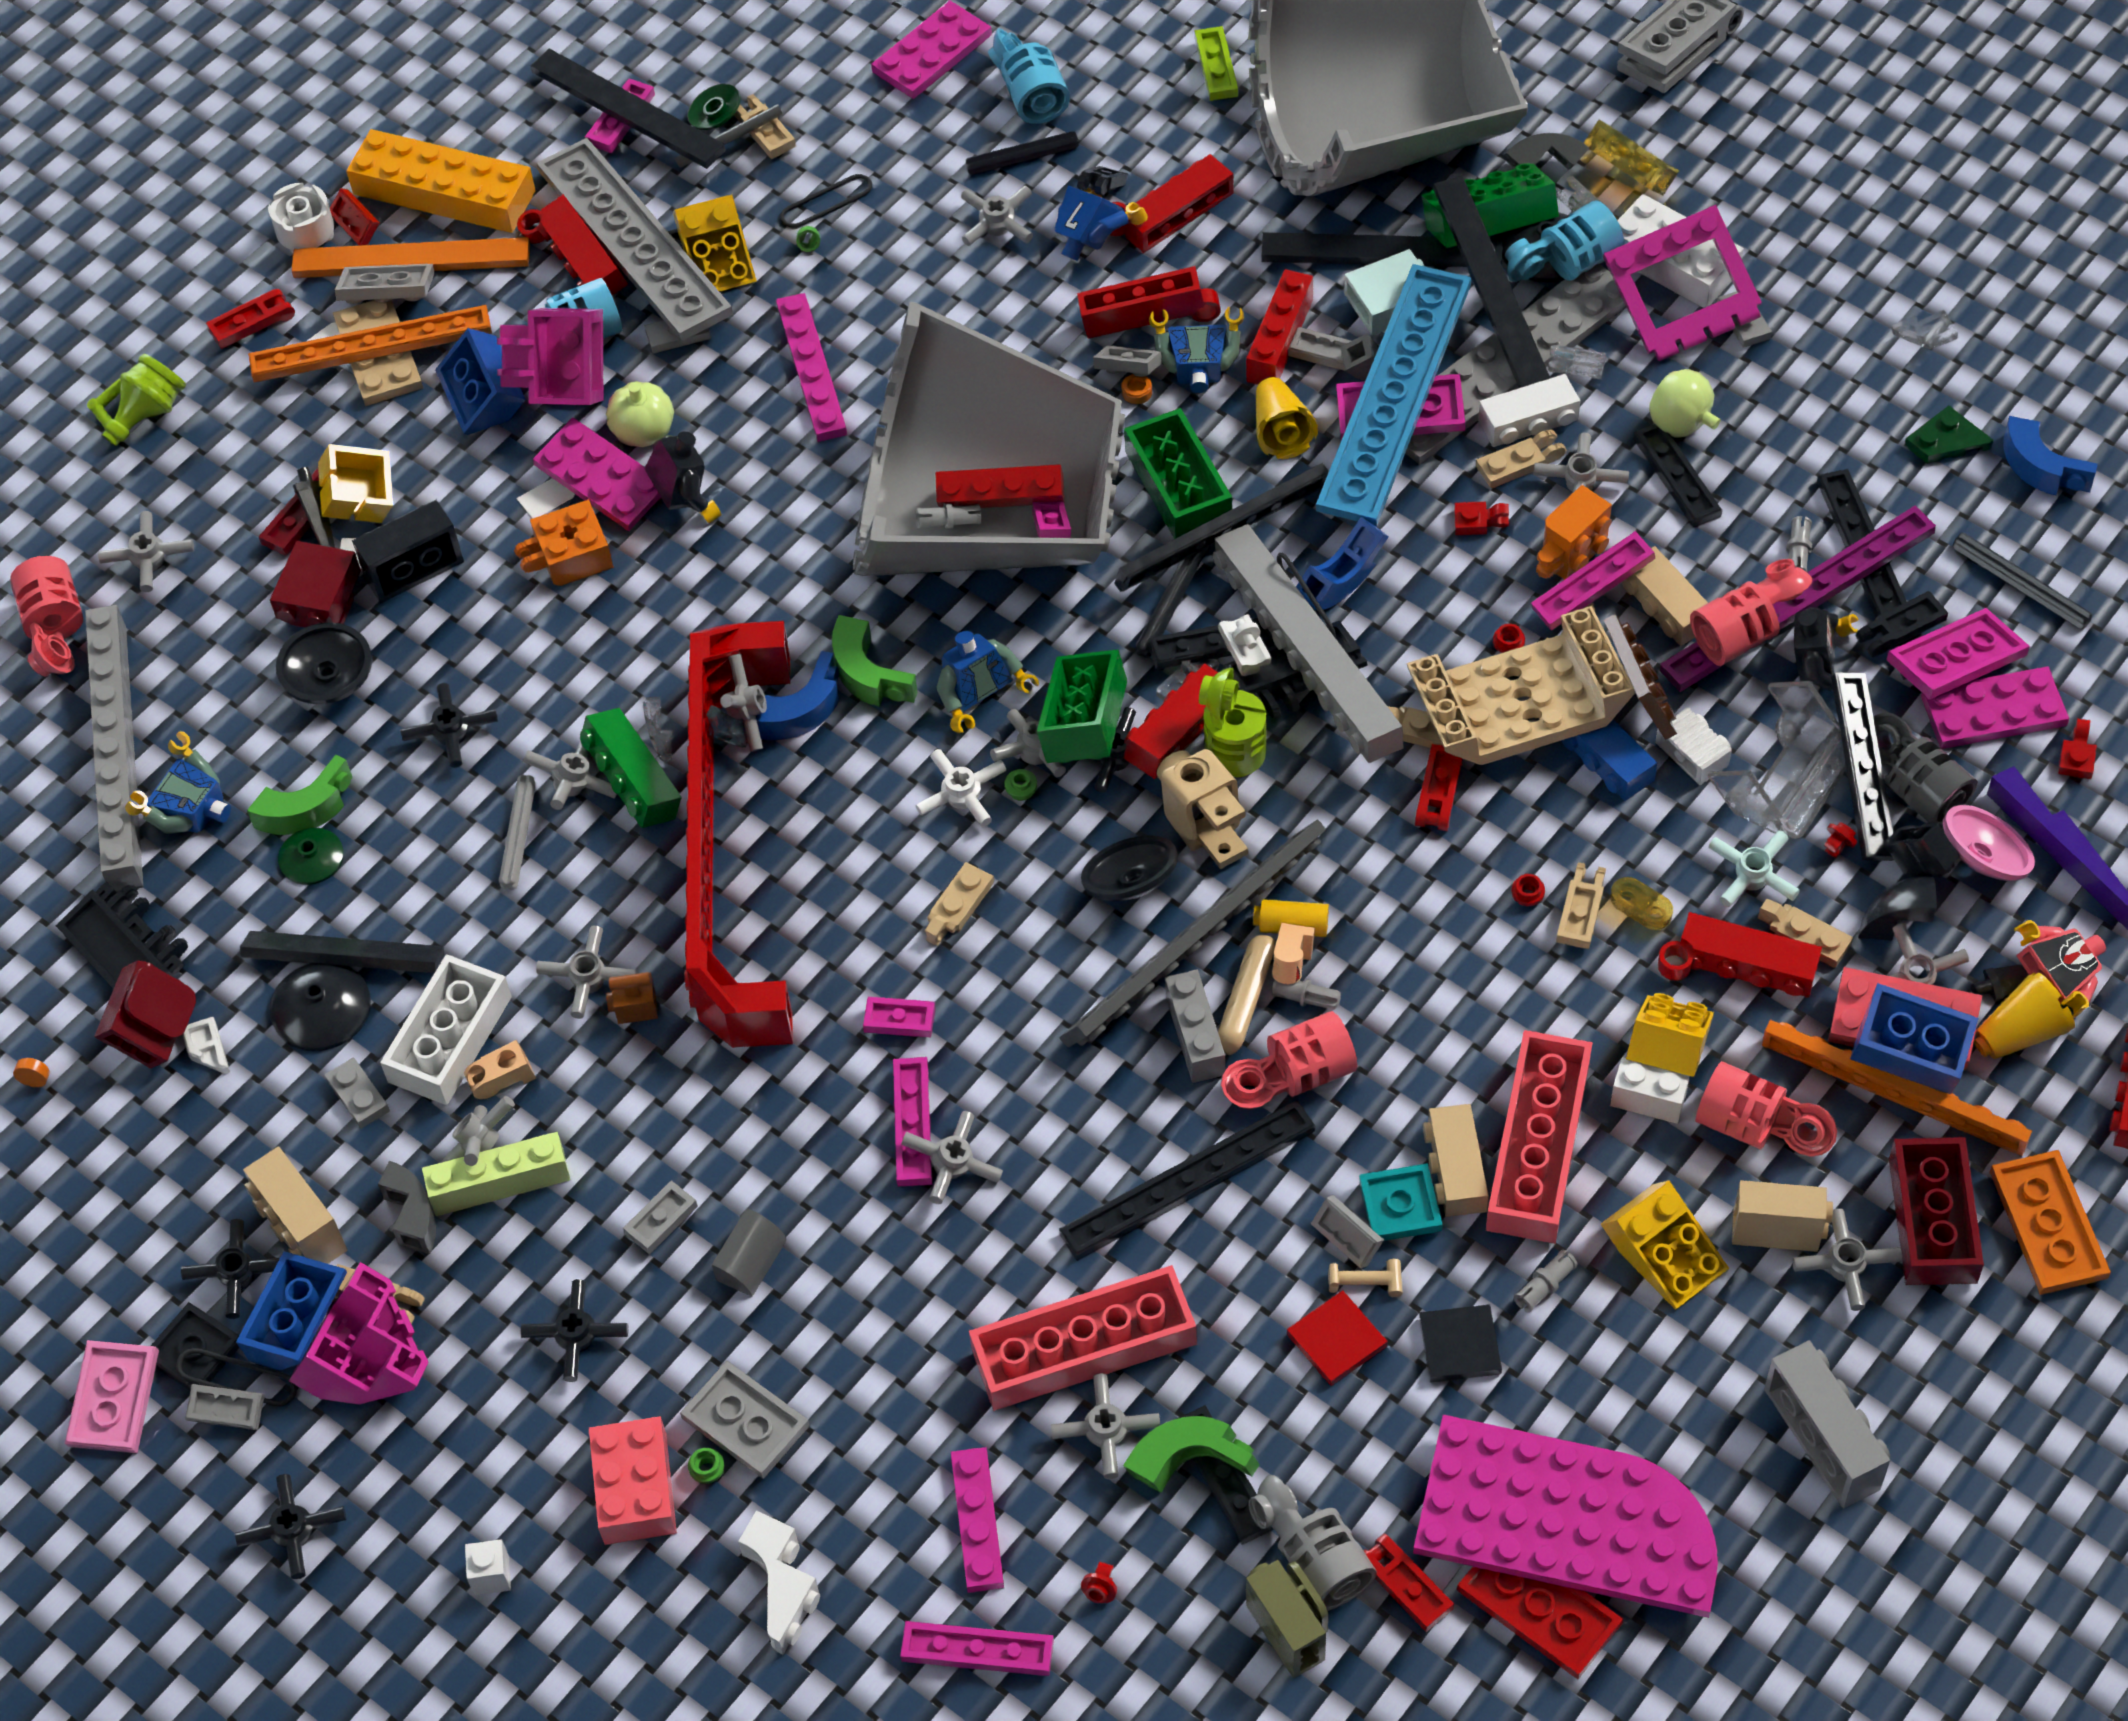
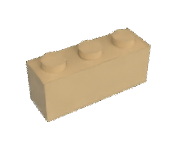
[1622,546,1708,646]
[1423,1104,1489,1217]

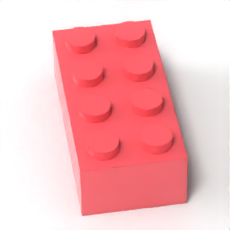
[1828,967,1982,1070]

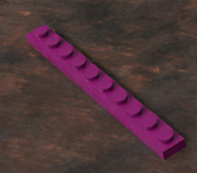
[1660,505,1936,692]

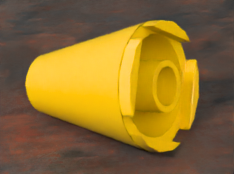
[1256,377,1318,459]
[1974,972,2075,1059]

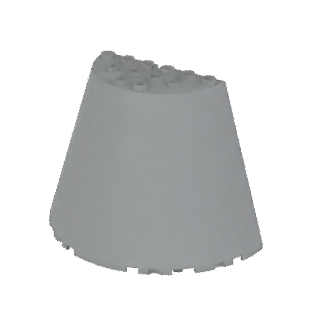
[1248,0,1528,196]
[853,302,1125,576]

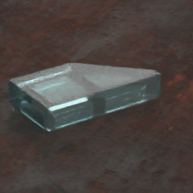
[707,705,748,748]

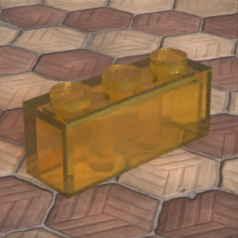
[1584,119,1680,196]

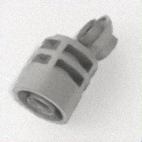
[1249,1475,1377,1611]

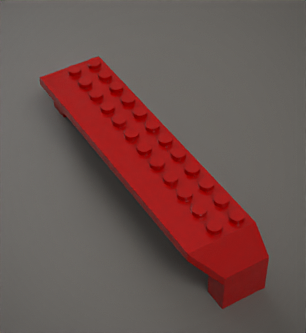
[685,621,793,1048]

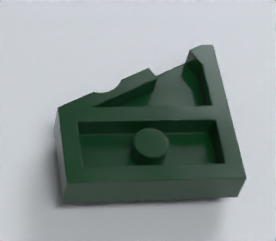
[1904,405,1993,464]

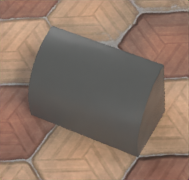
[712,1208,787,1297]

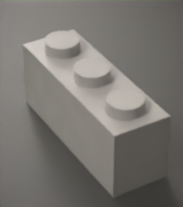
[1165,969,1225,1083]

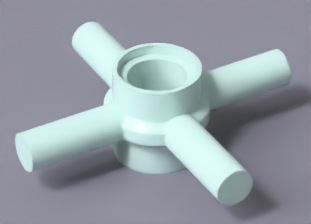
[1709,831,1800,907]

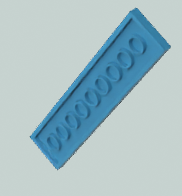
[1316,264,1471,526]

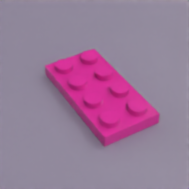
[871,0,992,99]
[1336,374,1465,441]
[533,417,661,531]
[1887,608,2030,699]
[1921,666,2069,749]

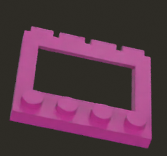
[1603,205,1762,362]

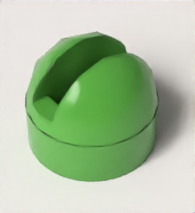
[796,226,820,252]

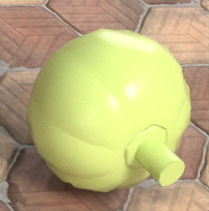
[1649,369,1721,438]
[606,381,674,447]

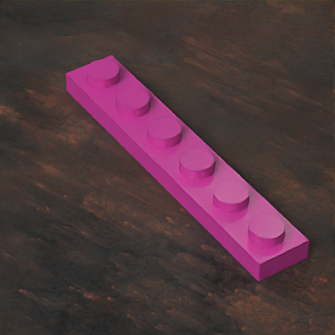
[776,293,847,442]

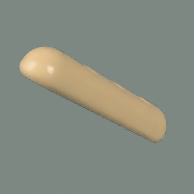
[1218,935,1276,1055]

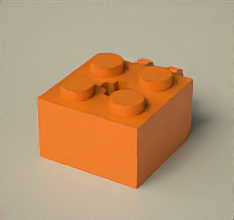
[1536,485,1612,580]
[514,499,614,586]

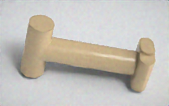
[1328,1259,1403,1297]

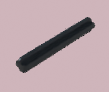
[965,131,1079,175]

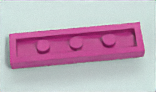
[1531,531,1656,631]
[893,1057,932,1187]
[951,1447,1004,1593]
[900,1621,1054,1676]

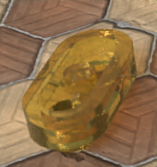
[1610,877,1673,930]

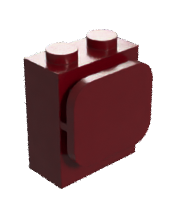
[270,541,361,628]
[94,960,196,1068]

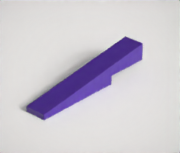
[1987,766,2128,930]

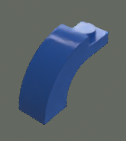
[2003,416,2098,496]
[1296,518,1389,610]
[756,651,839,740]

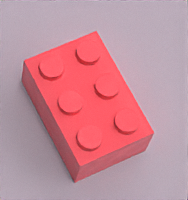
[589,1416,677,1545]

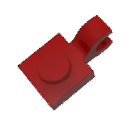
[1455,502,1509,535]
[2058,718,2097,780]

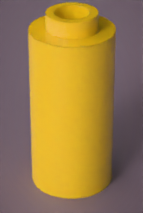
[1253,899,1329,937]

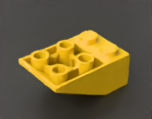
[673,194,757,292]
[1626,993,1714,1077]
[1601,1180,1729,1309]

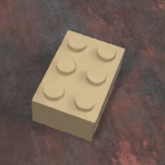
[243,1146,348,1264]

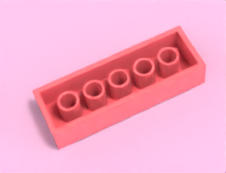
[1486,1030,1593,1244]
[969,1265,1197,1411]

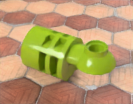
[1199,668,1266,777]

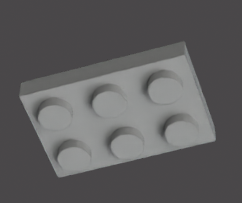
[335,264,434,304]
[680,1361,810,1479]

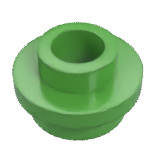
[1005,769,1037,801]
[688,1448,725,1484]

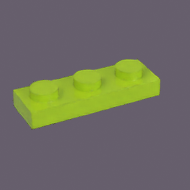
[1194,26,1238,101]

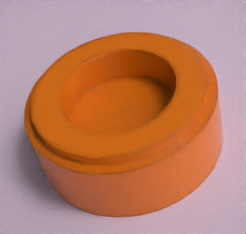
[1121,374,1152,404]
[13,1058,50,1087]

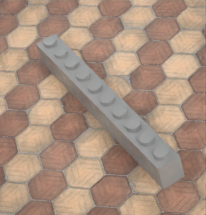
[1213,524,1403,763]
[85,605,143,891]

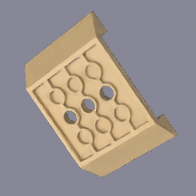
[1407,606,1635,765]

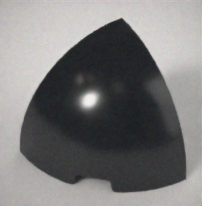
[1858,876,1937,941]

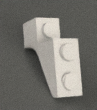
[738,1511,820,1655]

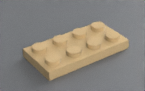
[333,300,423,406]

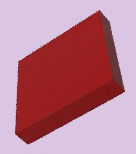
[1287,1290,1388,1386]

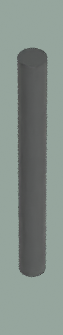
[675,104,783,168]

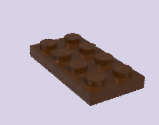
[1604,614,1677,740]

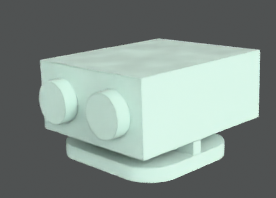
[1344,249,1425,335]

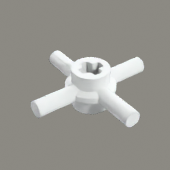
[916,749,1006,827]

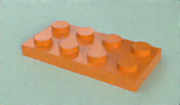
[1989,1150,2111,1295]

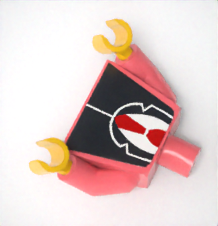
[2014,920,2106,1018]

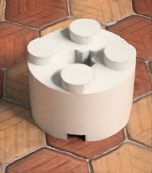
[268,183,334,253]

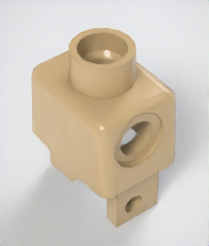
[1157,749,1248,869]

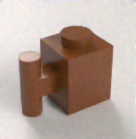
[606,972,658,1024]

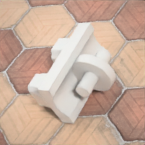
[1218,614,1271,676]

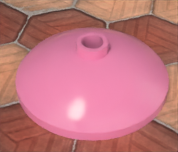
[1943,805,2035,881]

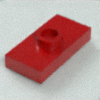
[330,188,380,246]

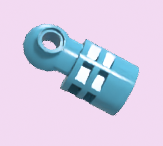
[988,28,1070,124]
[1505,200,1625,282]
[544,278,623,339]

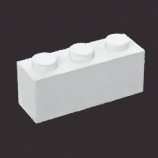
[1478,374,1580,447]

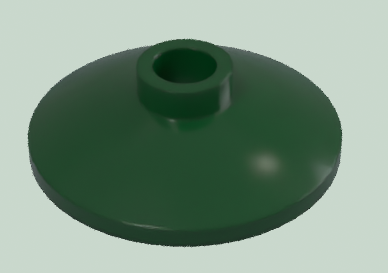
[688,83,741,130]
[278,828,344,885]

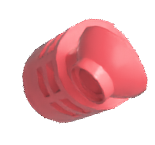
[10,556,83,677]
[1690,559,1812,666]
[1221,1011,1358,1109]
[1695,1061,1837,1157]

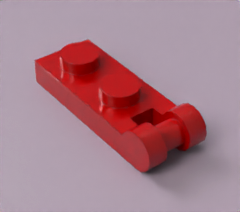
[206,289,295,349]
[1415,744,1463,831]
[1363,1533,1454,1632]

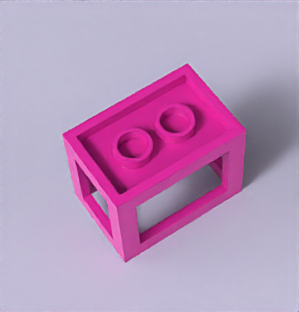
[497,308,604,405]

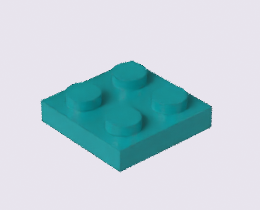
[1359,1163,1443,1241]

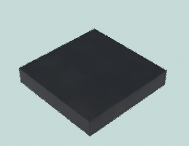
[151,1302,240,1391]
[1419,1304,1502,1383]

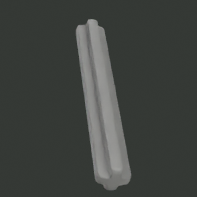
[499,775,536,890]

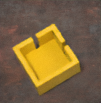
[318,444,393,523]

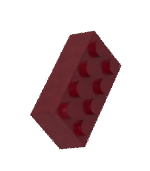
[1889,1137,1984,1285]

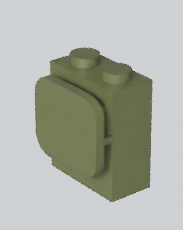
[1246,1560,1328,1679]

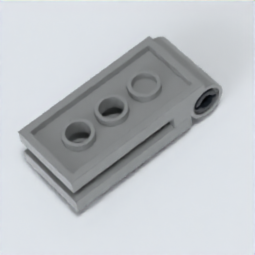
[1617,0,1744,93]

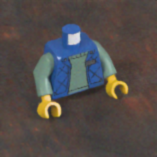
[1149,307,1244,393]
[937,631,1039,733]
[125,731,231,834]

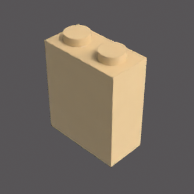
[1732,1180,1833,1252]

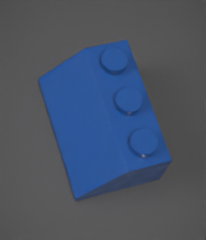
[435,328,526,435]
[1850,983,1979,1094]
[236,1251,347,1371]

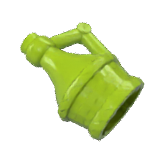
[87,353,186,446]

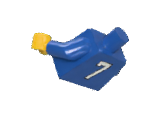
[1055,185,1148,261]

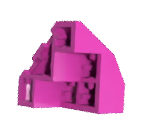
[289,1262,429,1405]

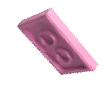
[65,1340,159,1453]

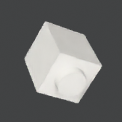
[465,1539,511,1595]

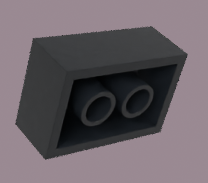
[352,499,464,604]

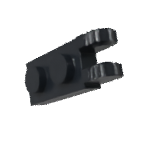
[1077,166,1128,195]
[1855,591,1948,657]

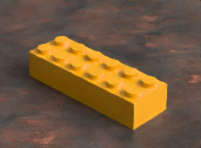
[346,129,536,233]

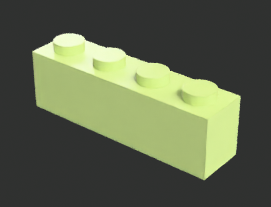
[422,1132,571,1216]

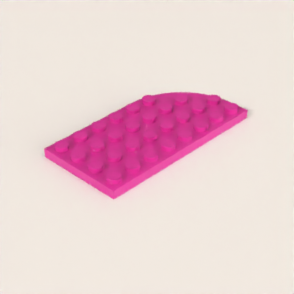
[1413,1415,1718,1618]

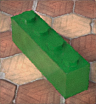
[580,708,682,828]

